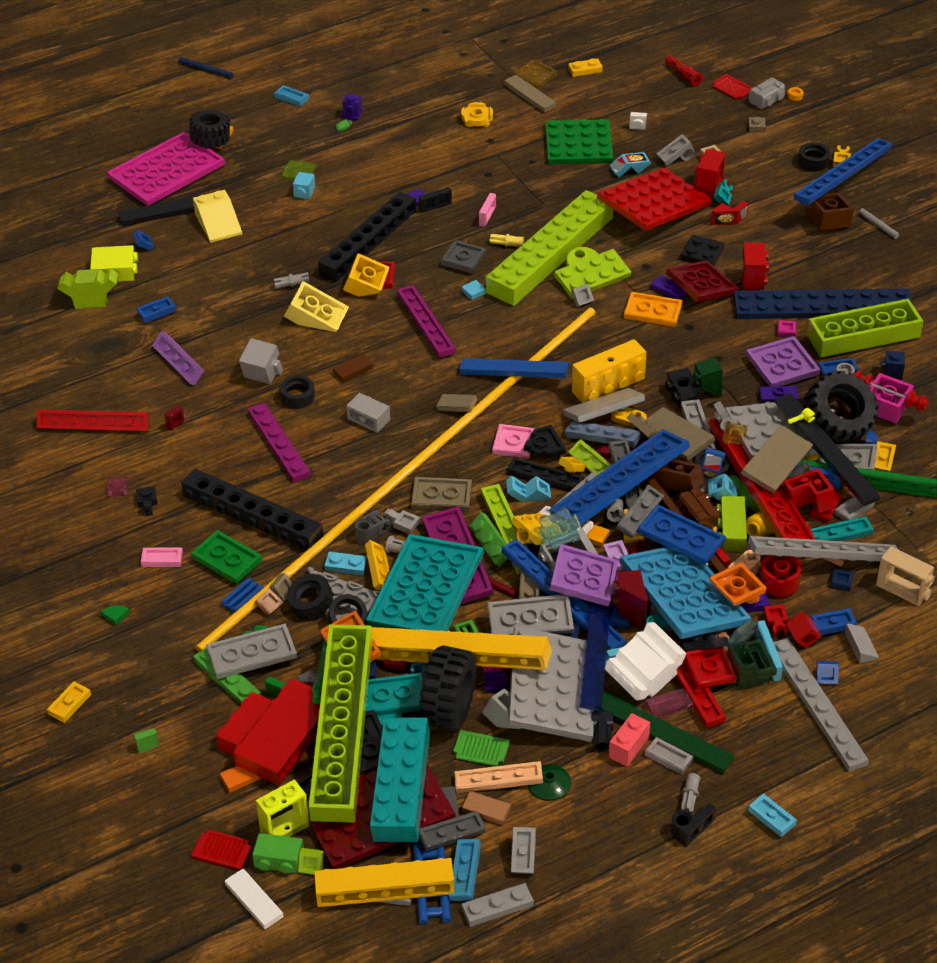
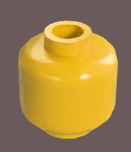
[746,512,773,537]

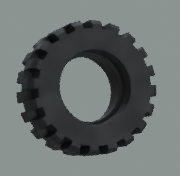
[802,371,878,444]
[419,645,477,731]

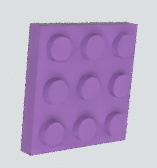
[746,336,820,387]
[549,544,619,606]

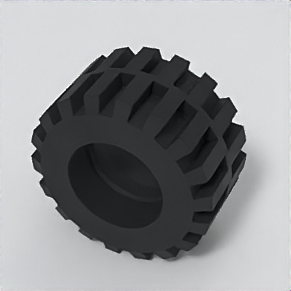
[189,110,230,148]

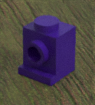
[342,94,362,121]

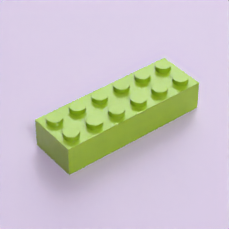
[807,299,923,358]

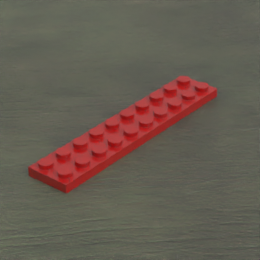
[708,418,816,540]

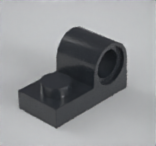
[671,803,716,847]

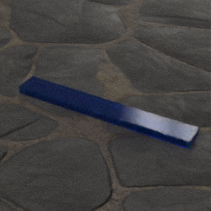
[579,595,612,712]

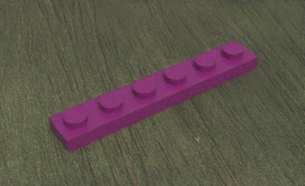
[397,285,456,358]
[248,403,311,483]

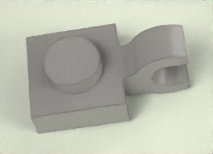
[713,401,736,434]
[384,508,420,534]

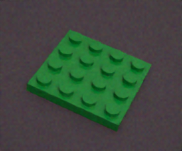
[545,119,613,165]

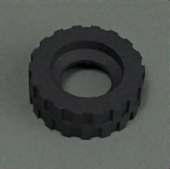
[287,573,334,619]

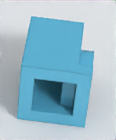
[708,473,737,502]

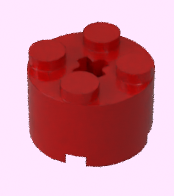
[759,555,802,599]

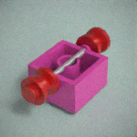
[853,370,929,424]

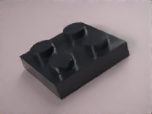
[680,235,725,266]

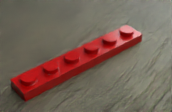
[37,410,149,431]

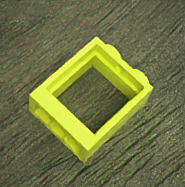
[256,779,310,837]

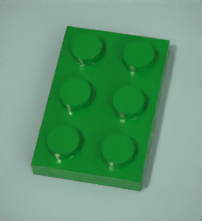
[191,530,262,584]

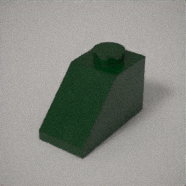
[693,358,723,397]

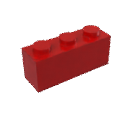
[216,692,272,756]

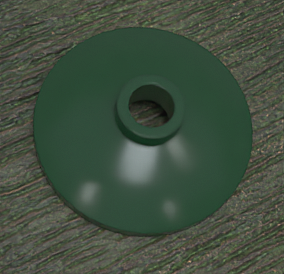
[528,764,571,801]

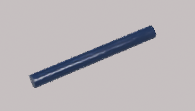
[178,57,234,79]

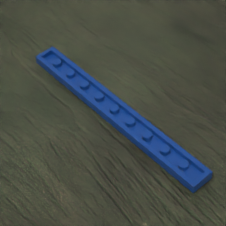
[793,138,892,205]

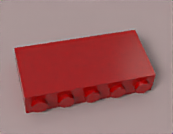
[233,678,320,786]

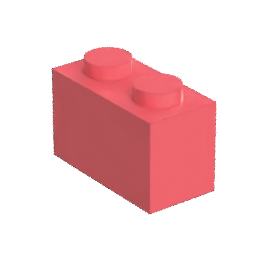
[609,713,650,767]

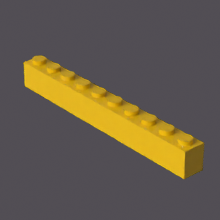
[371,627,552,670]

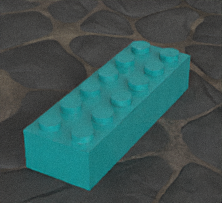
[370,718,430,842]

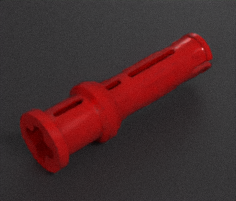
[665,55,703,86]

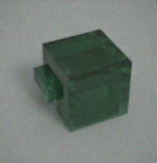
[727,639,777,691]

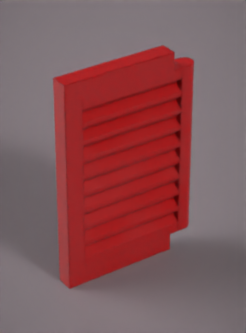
[712,74,753,100]
[191,829,252,871]

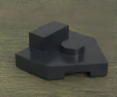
[524,425,566,458]

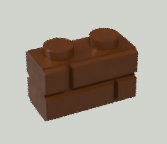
[678,487,720,529]

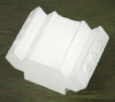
[604,622,686,701]

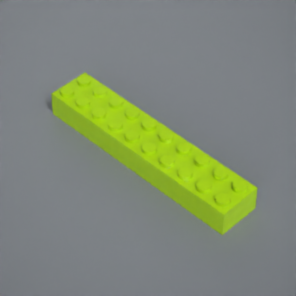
[486,190,613,306]
[309,624,373,823]

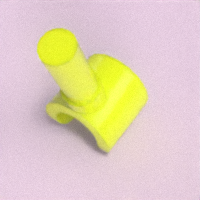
[787,408,815,424]

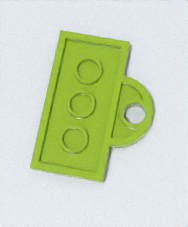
[554,247,631,299]

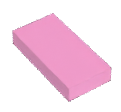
[479,193,496,227]
[141,548,183,567]

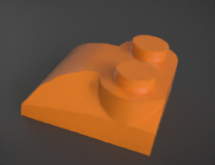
[709,562,767,606]

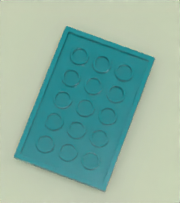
[366,534,484,631]

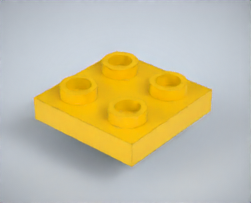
[511,513,565,545]

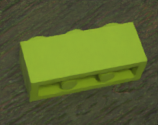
[717,496,747,552]

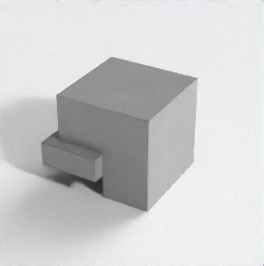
[239,338,283,385]

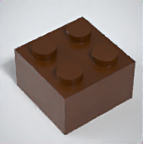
[806,192,854,231]

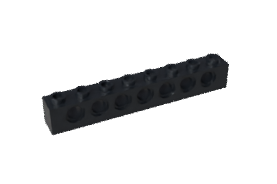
[318,191,416,282]
[181,468,323,550]

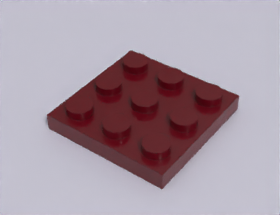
[666,260,739,302]

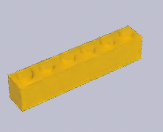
[315,858,455,907]

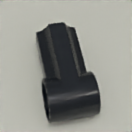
[592,711,613,752]

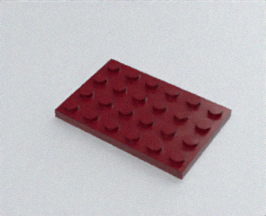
[307,764,456,869]

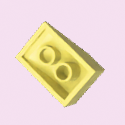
[193,190,242,243]
[283,281,349,332]

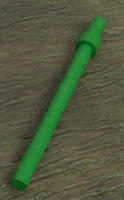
[312,639,327,704]

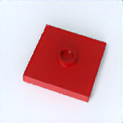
[684,647,737,689]

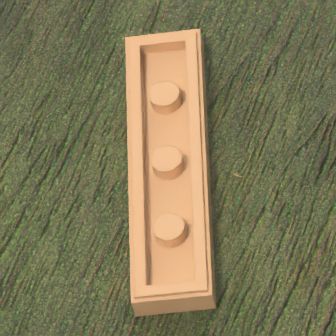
[455,761,543,793]

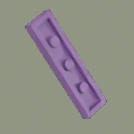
[152,331,205,385]

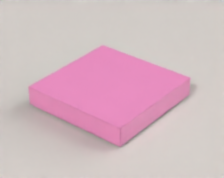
[492,424,536,459]

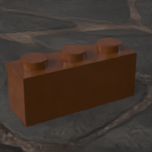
[652,459,705,492]

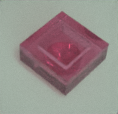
[108,477,128,497]

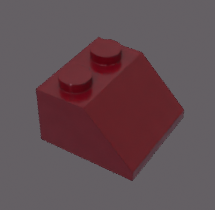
[612,570,648,628]

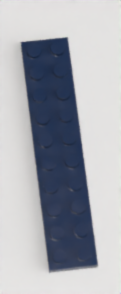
[734,288,913,319]

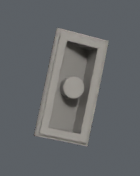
[845,624,879,663]

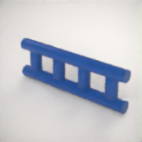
[413,844,451,925]

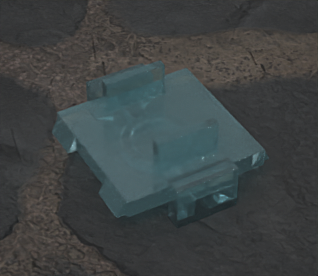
[538,507,581,550]

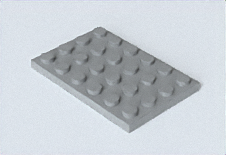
[508,626,595,742]

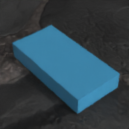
[274,85,309,107]

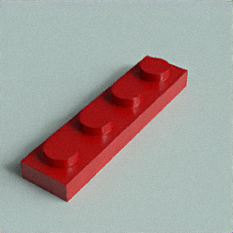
[675,660,726,728]

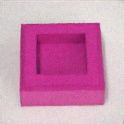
[777,320,796,338]

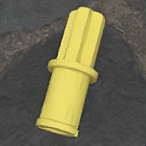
[490,234,524,247]

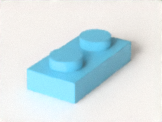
[325,552,368,576]
[748,793,797,837]

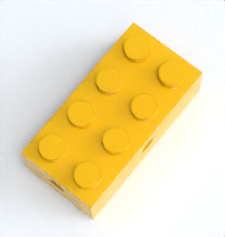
[572,339,647,403]

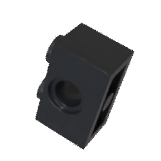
[665,367,702,409]

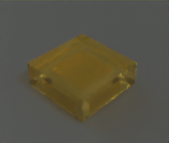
[722,423,748,444]

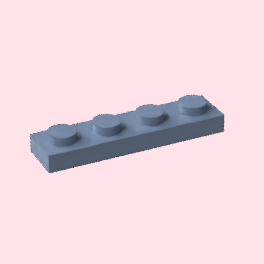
[565,421,642,448]

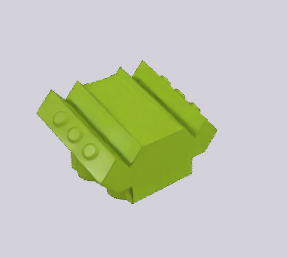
[57,268,119,309]

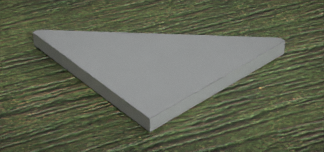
[307,567,380,623]

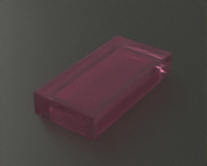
[645,688,693,718]

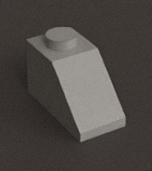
[482,688,521,729]

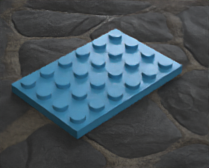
[619,547,751,639]

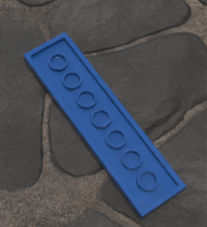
[549,429,690,529]

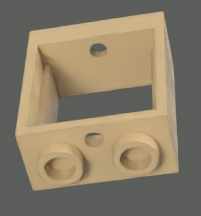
[876,546,935,606]

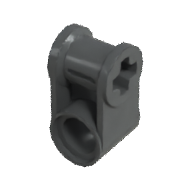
[355,510,392,544]

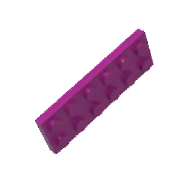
[422,506,494,604]

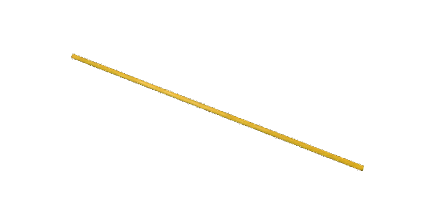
[196,308,595,652]

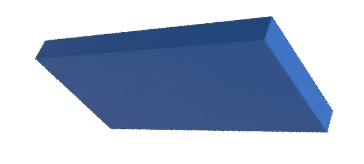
[637,505,726,565]

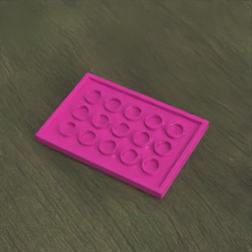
[107,131,225,206]

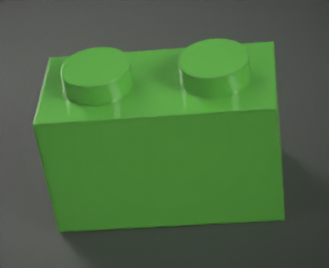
[253,833,304,874]

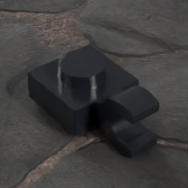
[136,486,158,516]

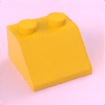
[343,253,390,297]

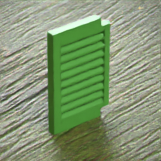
[453,730,510,767]

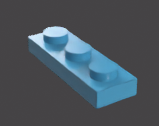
[449,839,481,901]

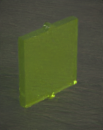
[281,160,317,180]

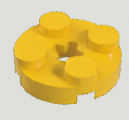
[461,102,493,127]

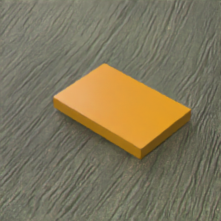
[624,292,683,327]

